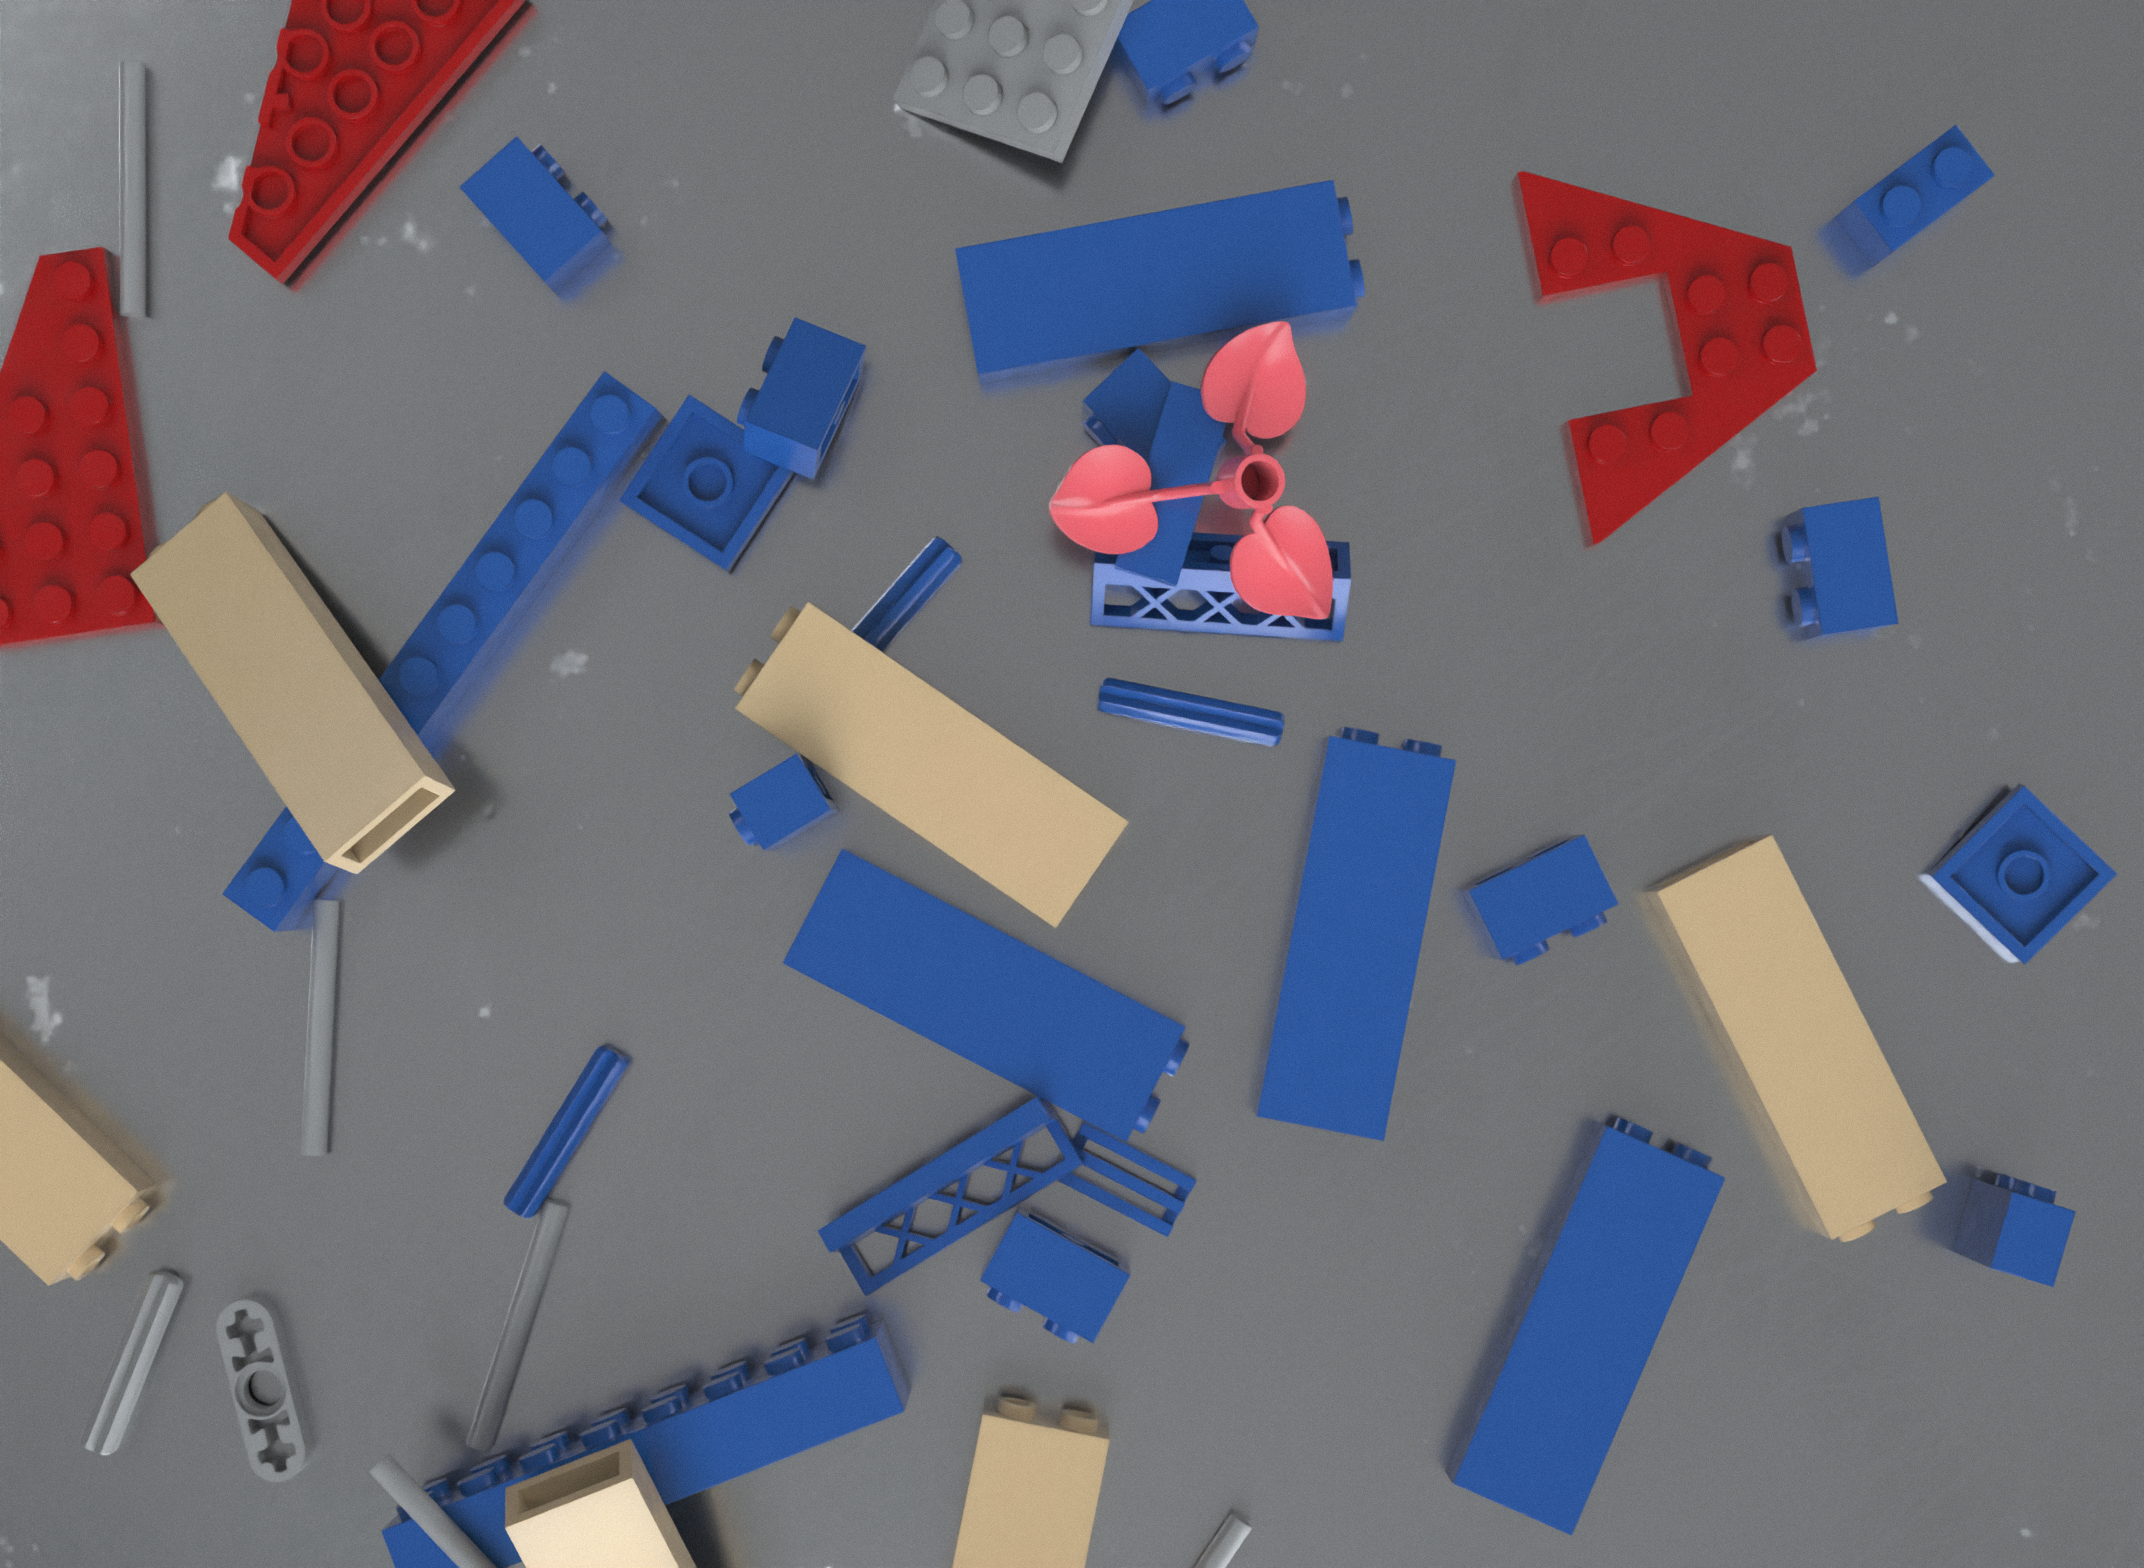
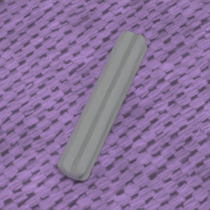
[81,1270,184,1455]

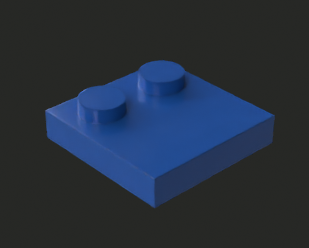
[619,394,794,572]
[1928,783,2117,965]

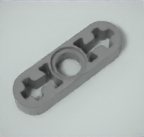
[216,1295,314,1482]

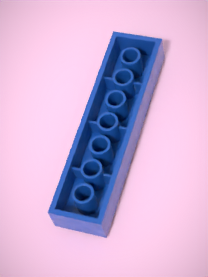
[381,1314,911,1568]

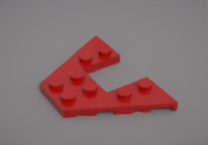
[1514,171,1817,547]

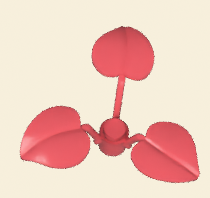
[1049,321,1333,619]

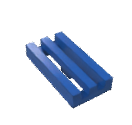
[1058,1120,1197,1237]

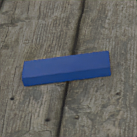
[1114,381,1226,587]

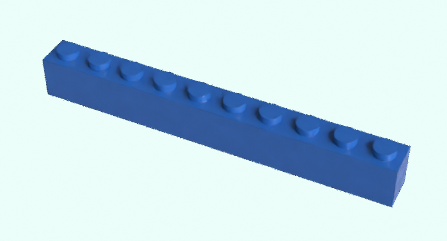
[222,371,667,932]

